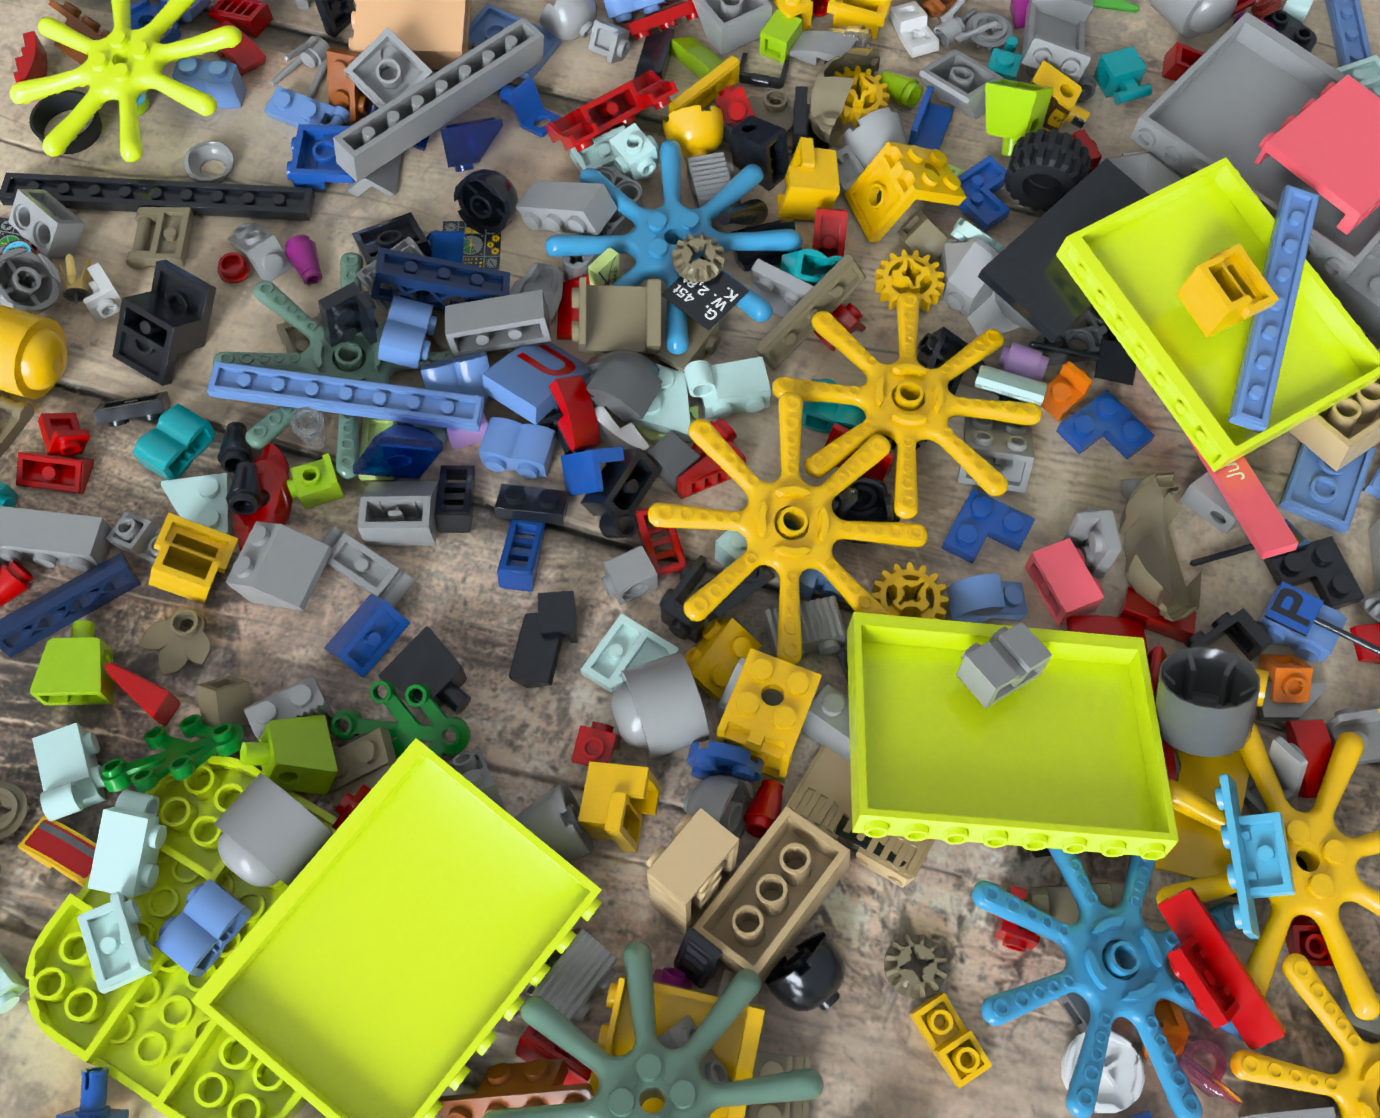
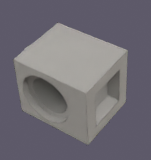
[601,546,658,605]

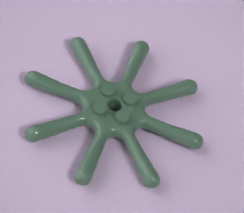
[213,252,456,479]
[483,941,824,1118]

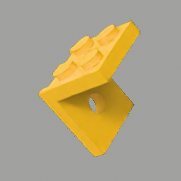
[844,141,967,243]
[716,648,822,783]

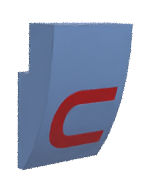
[483,341,592,425]

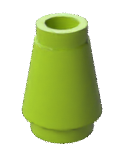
[880,70,923,108]

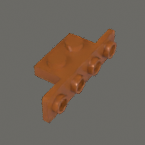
[438,1058,595,1118]

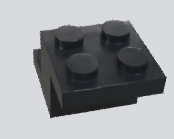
[112,259,216,386]

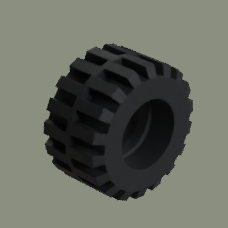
[1004,129,1091,212]

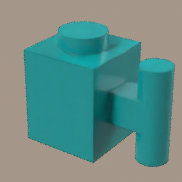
[987,36,1022,81]
[1093,46,1152,105]

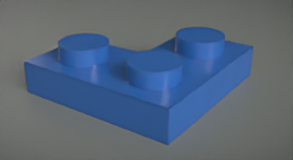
[957,155,1010,233]
[1056,390,1155,460]
[941,489,1035,564]

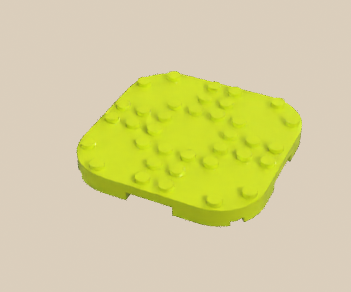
[25,756,338,1118]

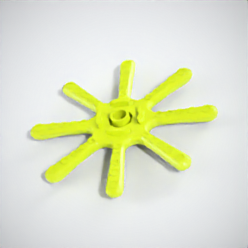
[9,0,242,162]

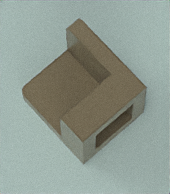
[897,209,949,264]
[197,675,252,727]

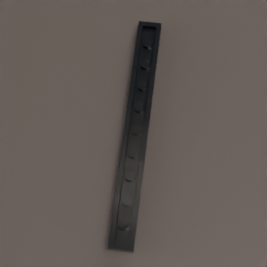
[0,172,315,221]

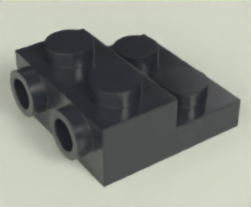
[352,212,431,266]

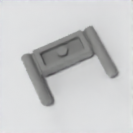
[321,525,415,608]

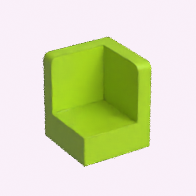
[759,9,803,64]

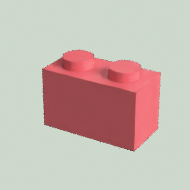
[1025,538,1104,626]

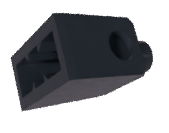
[723,116,789,191]
[378,626,471,714]

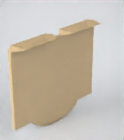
[785,745,935,888]

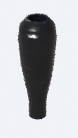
[719,199,768,225]

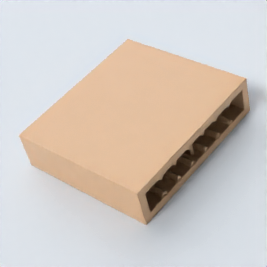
[349,0,472,70]

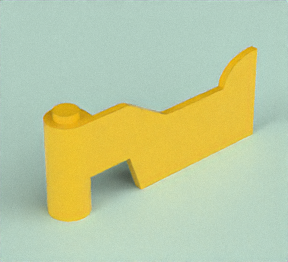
[1154,668,1269,879]

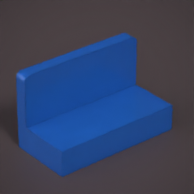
[908,86,954,150]
[561,446,624,496]
[324,594,410,678]

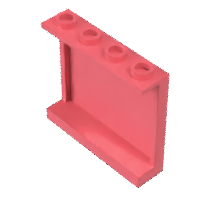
[1254,74,1380,235]

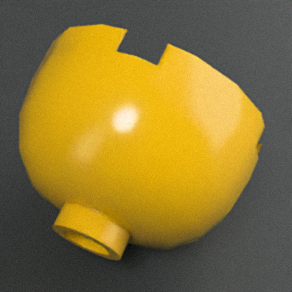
[662,105,724,158]

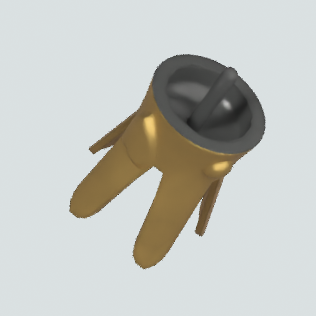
[57,254,92,304]

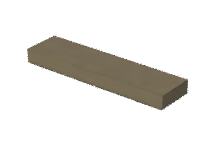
[754,254,866,371]

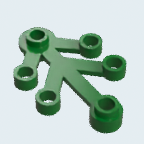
[331,680,471,759]
[100,714,245,792]

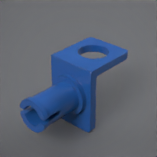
[499,78,561,137]
[426,230,465,263]
[56,1067,129,1118]

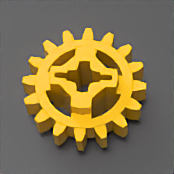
[833,66,890,128]
[874,249,945,312]
[871,562,949,620]

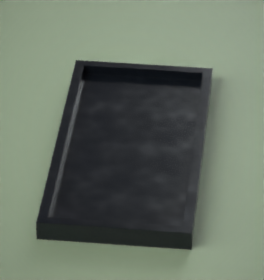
[978,158,1149,343]

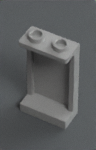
[1022,0,1094,83]

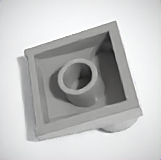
[343,27,433,108]

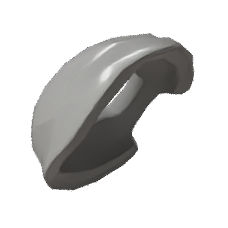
[184,141,234,183]

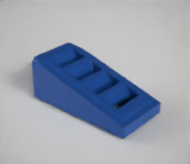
[497,519,546,592]

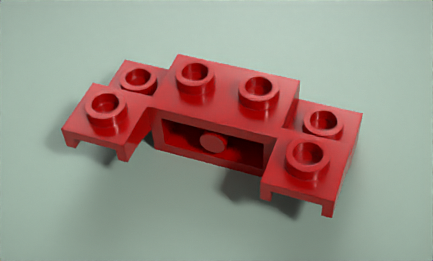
[544,70,679,152]

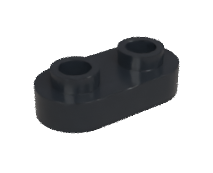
[1263,10,1317,53]

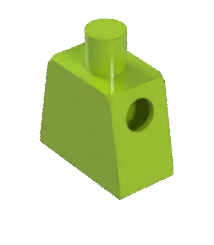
[985,79,1053,156]
[30,620,114,705]
[240,715,338,795]

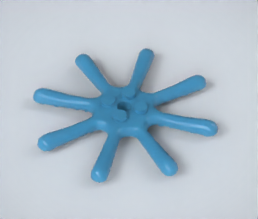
[545,139,802,354]
[971,848,1244,1118]

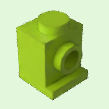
[287,453,345,510]

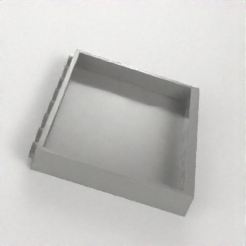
[1130,12,1380,284]

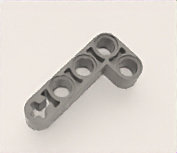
[562,167,643,281]

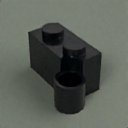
[580,448,661,538]

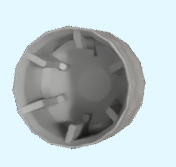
[1150,0,1238,39]
[611,652,710,759]
[214,773,333,887]

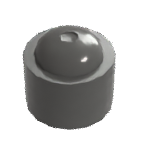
[1155,646,1260,757]

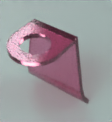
[1178,1039,1242,1106]

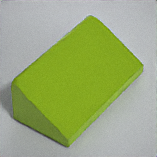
[671,36,724,79]

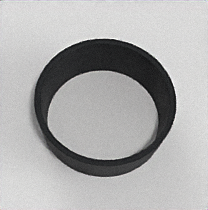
[29,90,102,154]

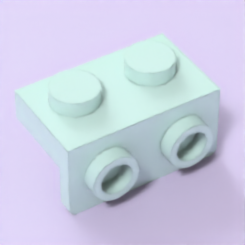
[77,891,153,994]

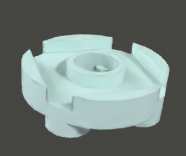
[951,217,1006,253]

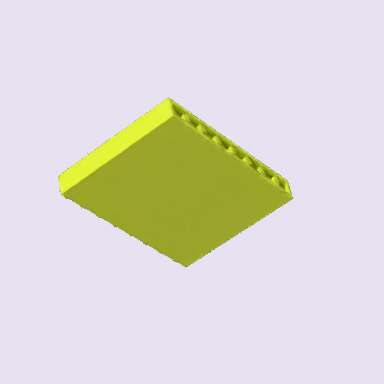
[1056,157,1380,472]
[847,612,1179,860]
[190,738,602,1118]

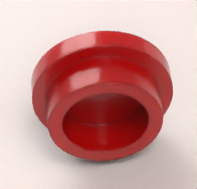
[217,252,250,284]

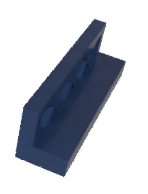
[371,247,510,312]
[0,552,141,657]

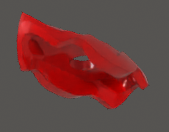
[234,443,293,552]

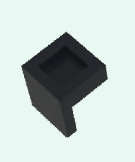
[538,591,578,643]

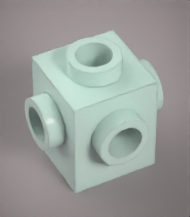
[609,123,660,181]

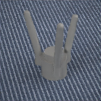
[933,0,997,47]
[270,36,330,99]

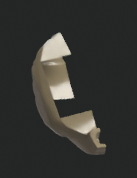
[808,47,880,147]
[1119,471,1202,621]

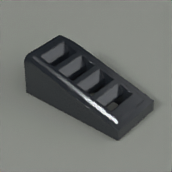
[435,465,475,533]
[674,928,722,989]

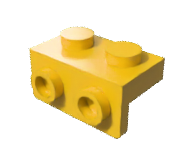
[684,618,762,702]

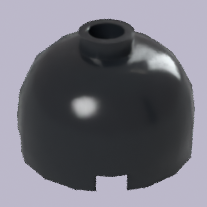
[454,169,518,235]
[765,932,845,1011]

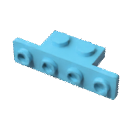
[1215,774,1296,939]

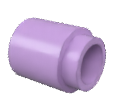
[997,342,1050,381]

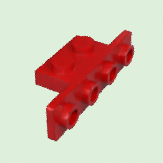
[1158,887,1286,1050]

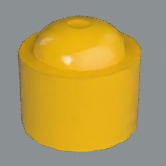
[0,304,68,400]

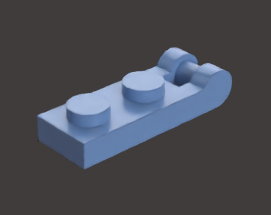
[264,86,350,128]

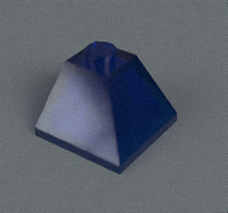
[440,116,503,172]
[353,423,443,479]

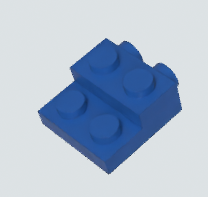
[286,124,354,190]

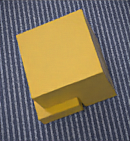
[827,0,893,39]
[776,137,840,221]
[1176,243,1279,338]
[148,512,238,604]
[578,762,661,853]

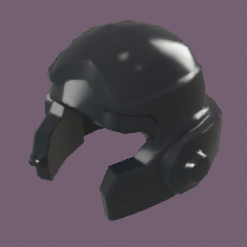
[832,475,900,544]

